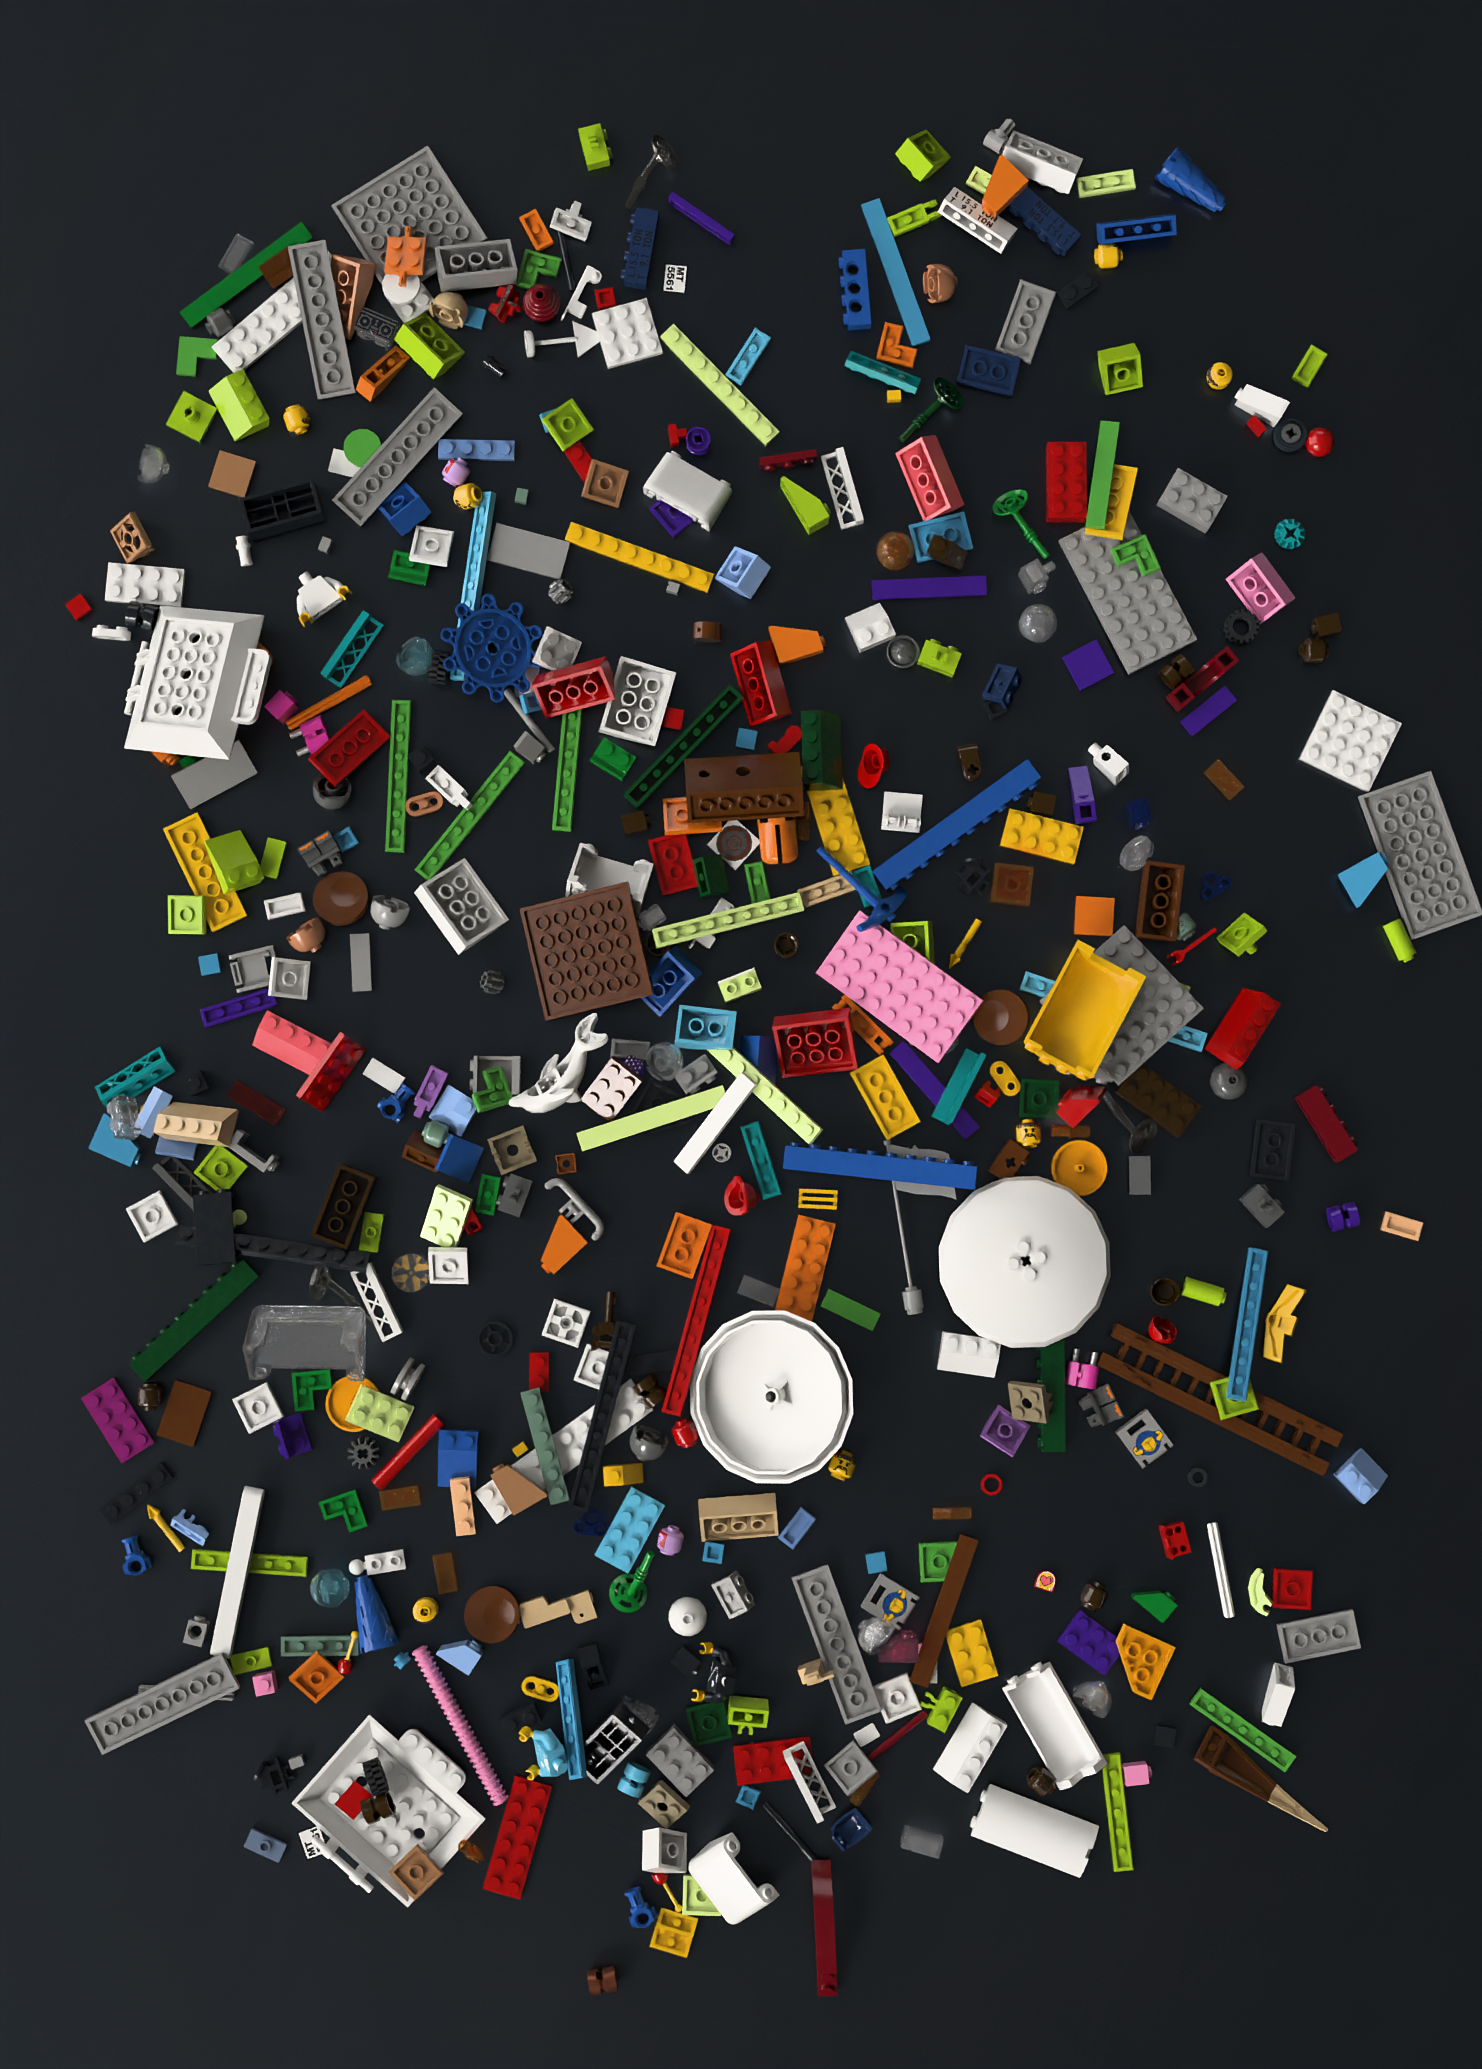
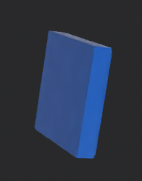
[435,1134,484,1183]

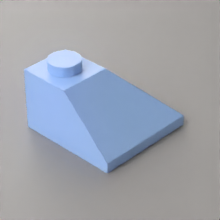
[429,1084,477,1137]

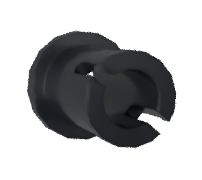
[482,355,508,378]

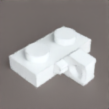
[550,201,592,241]

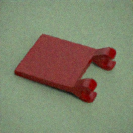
[1166,927,1217,966]

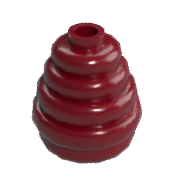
[523,284,560,322]

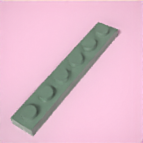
[520,1387,570,1505]

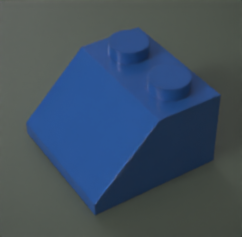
[378,482,431,536]

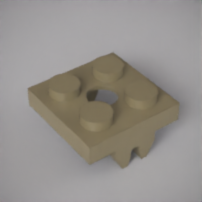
[487,1125,537,1175]
[1008,1381,1053,1423]
[638,1780,690,1829]

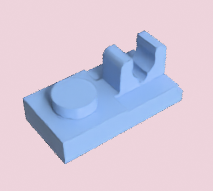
[170,1509,209,1546]

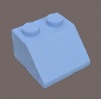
[715,546,771,599]
[1333,1447,1388,1504]
[436,1640,484,1676]

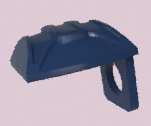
[830,1808,873,1852]

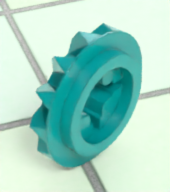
[1274,519,1305,549]

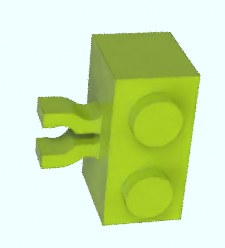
[578,123,613,171]
[917,639,962,677]
[920,1686,962,1733]
[727,1695,769,1735]

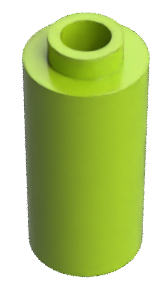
[1383,918,1417,963]
[1181,1277,1227,1306]

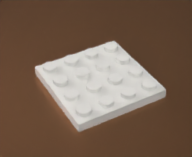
[1299,690,1402,792]

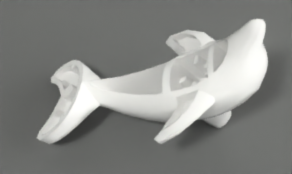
[509,1013,608,1113]

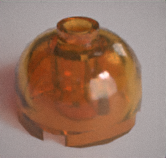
[876,531,914,570]

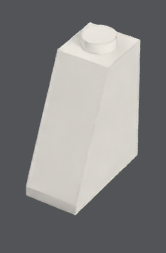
[1234,384,1290,427]
[1262,1662,1295,1727]

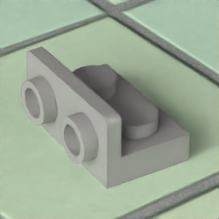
[673,1054,718,1095]
[711,1571,755,1619]

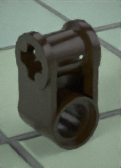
[957,743,982,781]

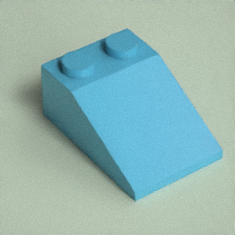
[675,1005,737,1050]

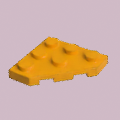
[1116,1624,1176,1700]

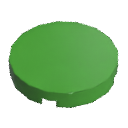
[344,429,381,467]

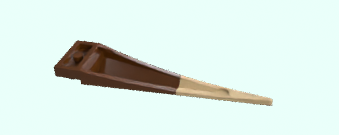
[1194,1725,1328,1832]

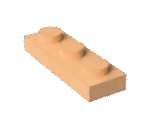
[450,1476,476,1536]

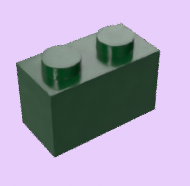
[692,854,729,898]

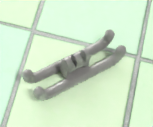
[544,1178,604,1241]

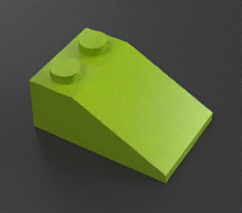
[780,476,831,535]
[204,830,264,895]

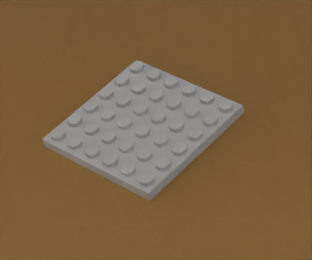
[331,146,488,285]
[1040,925,1204,1086]

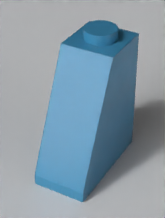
[1338,852,1390,908]
[88,1113,142,1167]

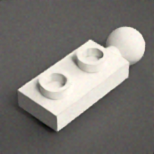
[349,1549,406,1575]

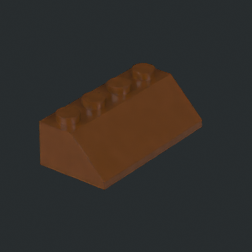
[1135,861,1185,942]

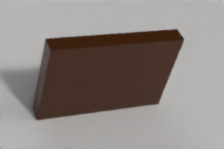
[157,1380,213,1447]

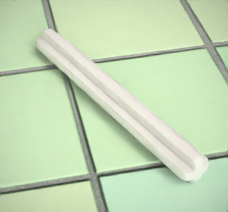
[1207,1522,1235,1618]

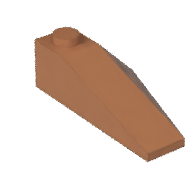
[331,254,375,340]

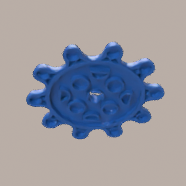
[440,594,542,703]

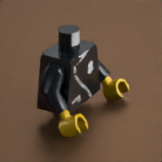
[691,1642,737,1703]

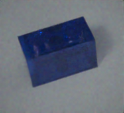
[1124,797,1153,830]

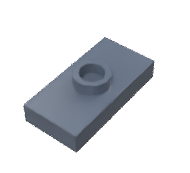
[244,1828,287,1863]

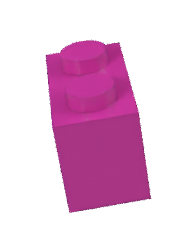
[264,690,299,725]

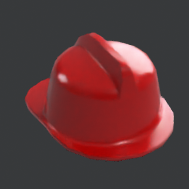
[857,743,890,789]

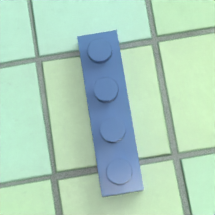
[438,439,515,461]

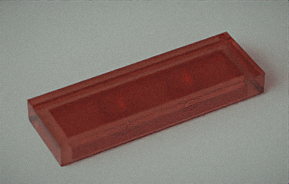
[227,1080,286,1126]

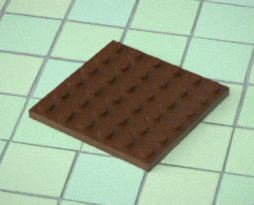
[520,882,655,1021]

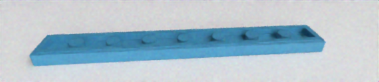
[861,198,931,347]
[1226,1247,1268,1402]

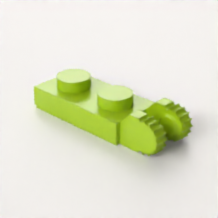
[887,200,942,237]

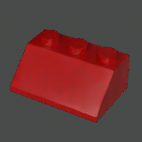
[1056,1086,1107,1128]

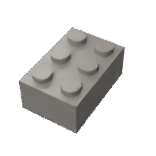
[1156,468,1228,533]
[646,1724,714,1797]

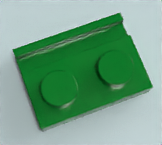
[388,550,431,586]
[589,737,637,781]

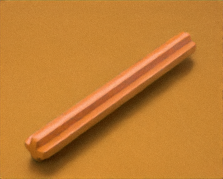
[286,675,372,730]

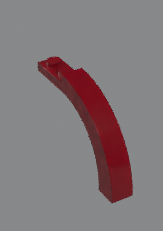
[811,1859,837,1997]

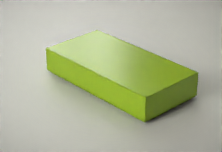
[1292,344,1328,388]
[260,837,287,879]

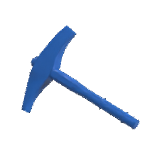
[816,846,908,932]

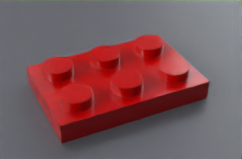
[648,834,698,896]

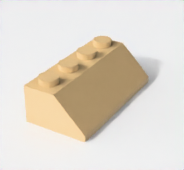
[153,1102,239,1147]
[698,1493,779,1542]

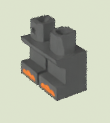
[297,830,343,877]
[1078,1383,1124,1427]

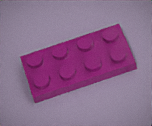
[81,1377,155,1464]

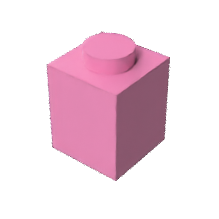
[252,1670,278,1697]
[1122,1761,1152,1786]

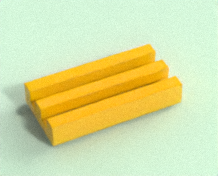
[798,1189,838,1210]

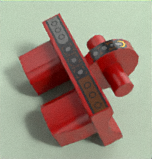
[488,284,522,323]

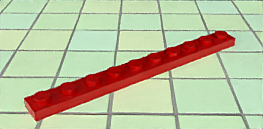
[662,1225,732,1417]

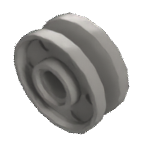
[390,1357,426,1401]

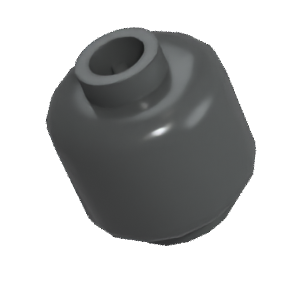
[205,308,235,337]

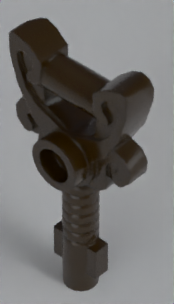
[591,1291,616,1351]

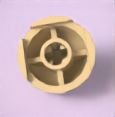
[429,292,468,329]

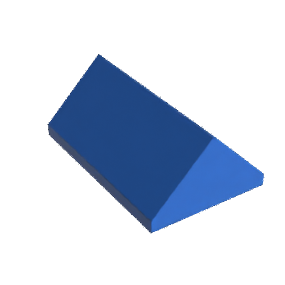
[739,1035,778,1094]

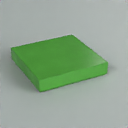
[918,1541,957,1582]

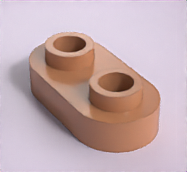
[405,791,444,817]

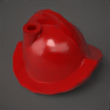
[724,1175,760,1216]

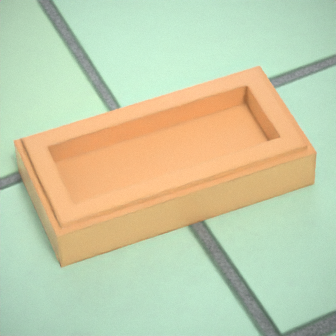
[1380,1212,1423,1241]

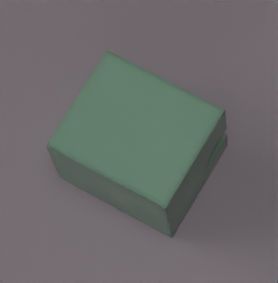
[515,488,529,505]

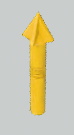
[949,919,982,969]
[147,1505,186,1552]

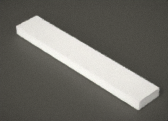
[674,1072,757,1174]

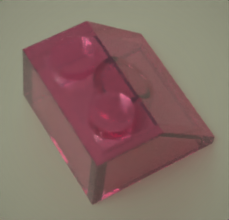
[877,1630,918,1663]

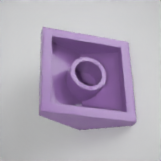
[980,1405,1030,1457]

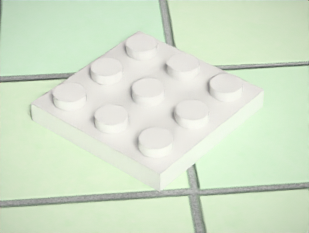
[592,298,663,369]

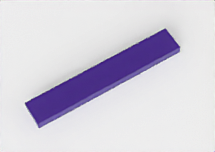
[872,576,987,600]
[889,1041,979,1140]

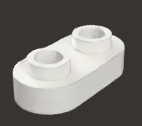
[92,625,131,641]

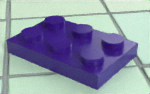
[1057,1609,1120,1676]

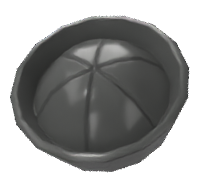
[887,635,920,668]

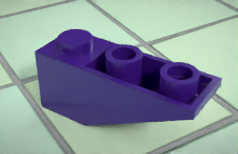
[1068,766,1097,825]

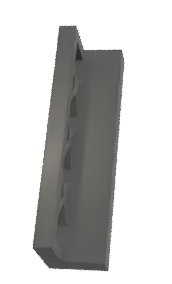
[152,1156,212,1211]

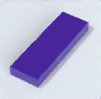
[1180,686,1237,736]

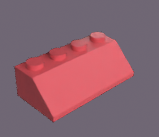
[895,435,965,521]
[252,1010,332,1075]

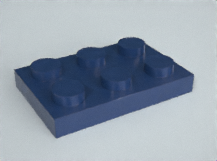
[956,345,1021,397]

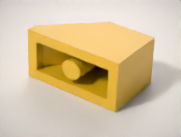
[603,1463,644,1486]

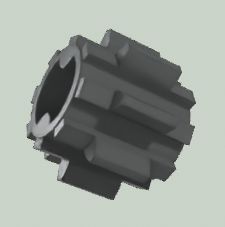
[548,579,573,604]
[480,970,505,994]

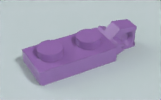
[413,1065,449,1119]

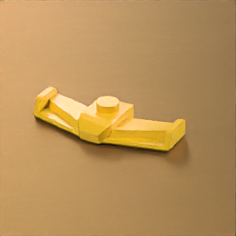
[1263,1284,1307,1364]

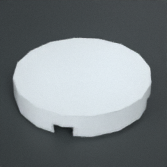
[382,274,420,305]

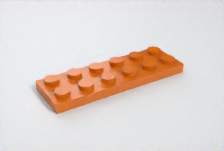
[775,1215,836,1322]

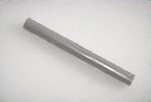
[504,688,555,753]

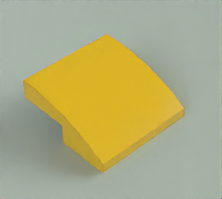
[649,1907,698,1958]

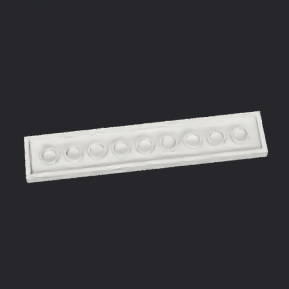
[474,1379,653,1524]

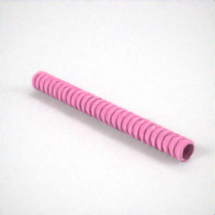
[412,1645,509,1806]

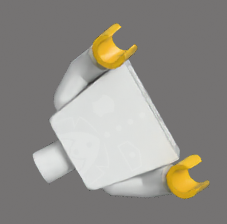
[297,571,352,627]

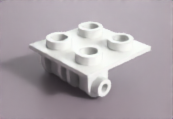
[881,792,923,833]

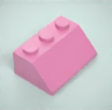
[1226,552,1295,625]

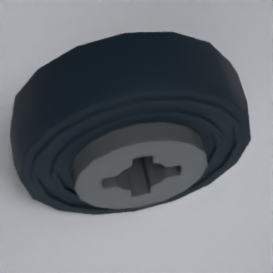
[1273,417,1307,452]

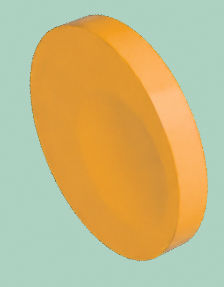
[1051,1140,1107,1196]
[325,1375,380,1432]

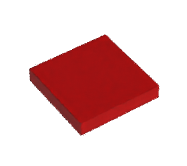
[1271,1568,1313,1610]

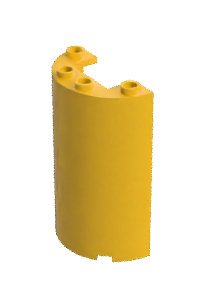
[1024,940,1146,1081]

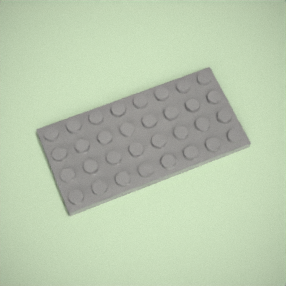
[1058,511,1197,675]
[1358,771,1482,940]

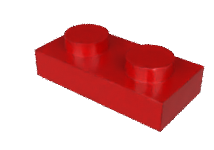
[564,441,592,484]
[529,1352,549,1392]

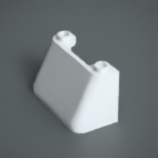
[643,451,732,531]
[565,843,654,918]
[688,1832,779,1924]

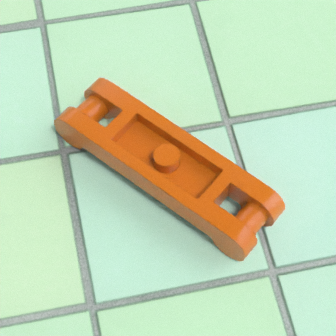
[831,994,894,1056]

